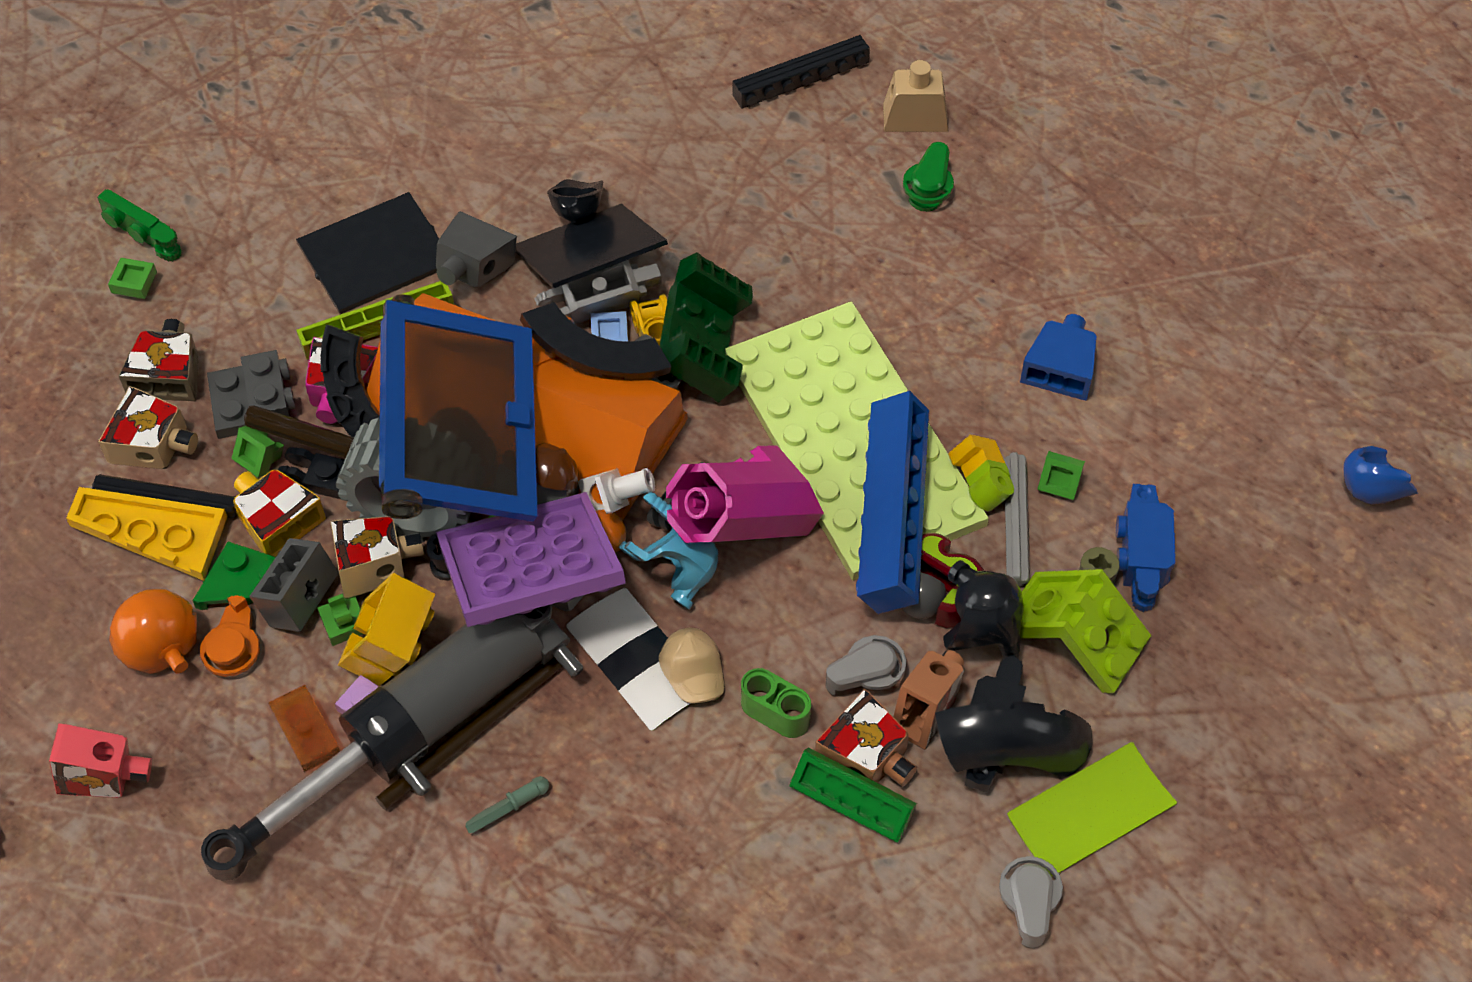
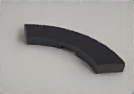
[520,302,672,380]
[320,325,380,437]

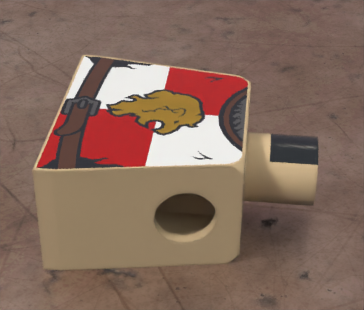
[98,386,198,469]
[330,517,424,599]

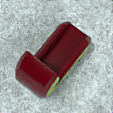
[920,532,984,628]

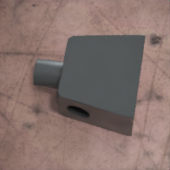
[436,211,517,287]

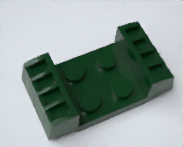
[660,252,753,403]

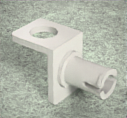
[578,468,655,514]

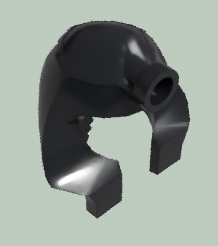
[943,560,1024,660]

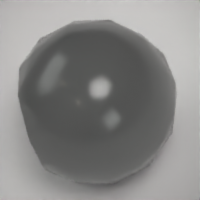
[902,572,947,619]

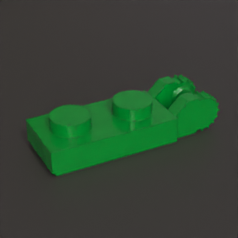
[97,189,182,262]

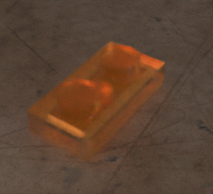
[268,685,340,772]

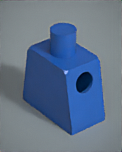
[1020,314,1097,401]

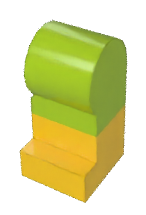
[948,434,1014,512]

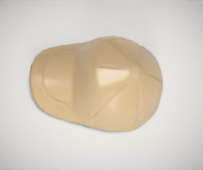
[659,627,724,704]

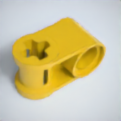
[630,294,667,346]

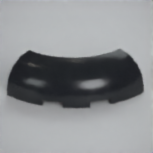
[935,702,1092,780]

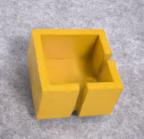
[338,573,435,686]

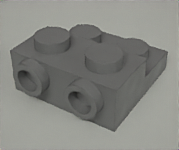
[207,350,296,439]

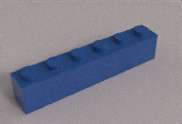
[856,391,929,614]

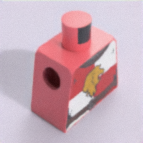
[49,723,152,798]

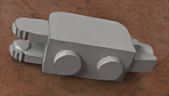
[534,260,662,324]

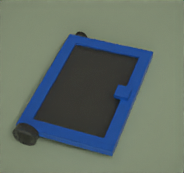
[379,294,538,522]

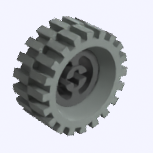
[336,418,484,542]

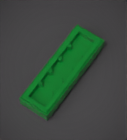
[789,747,917,843]

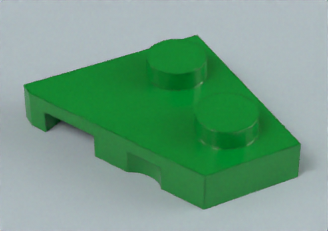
[192,541,276,610]

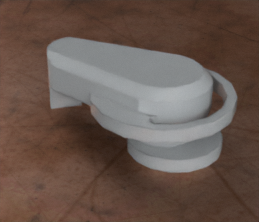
[825,635,906,696]
[999,856,1063,948]

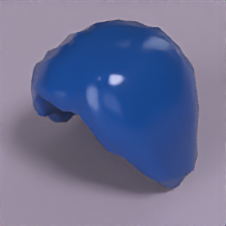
[1344,446,1418,505]

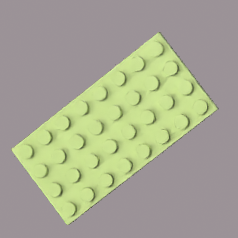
[725,301,989,581]

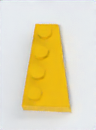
[66,487,227,581]

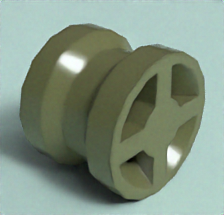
[1079,547,1119,584]

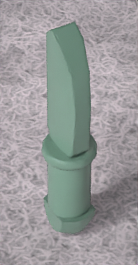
[465,776,549,834]

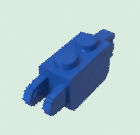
[1116,484,1176,612]

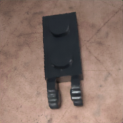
[278,446,348,501]

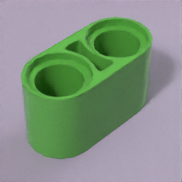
[741,668,811,738]

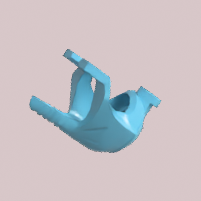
[618,492,718,610]

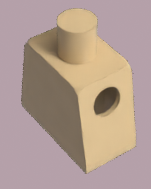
[883,60,948,132]

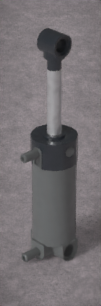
[201,604,583,881]

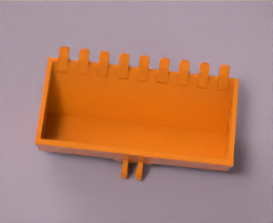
[366,293,688,520]

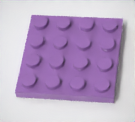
[436,492,626,627]

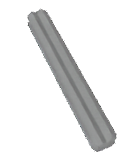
[1004,452,1030,587]

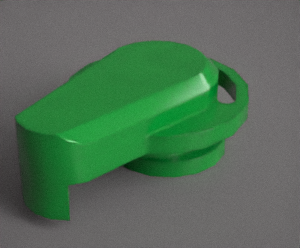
[903,142,954,212]

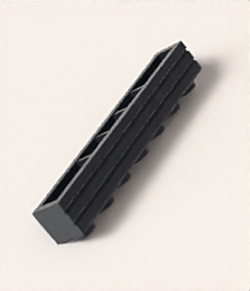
[732,35,870,109]

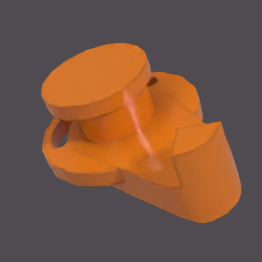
[200,595,260,677]

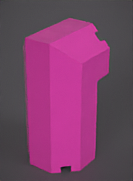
[666,445,824,543]

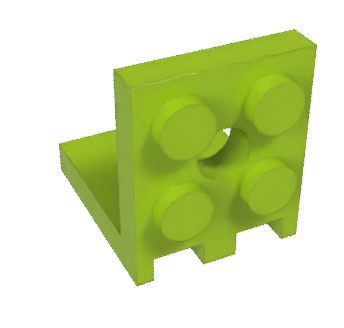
[1021,569,1151,693]

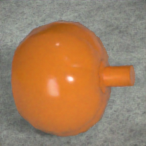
[109,589,197,674]

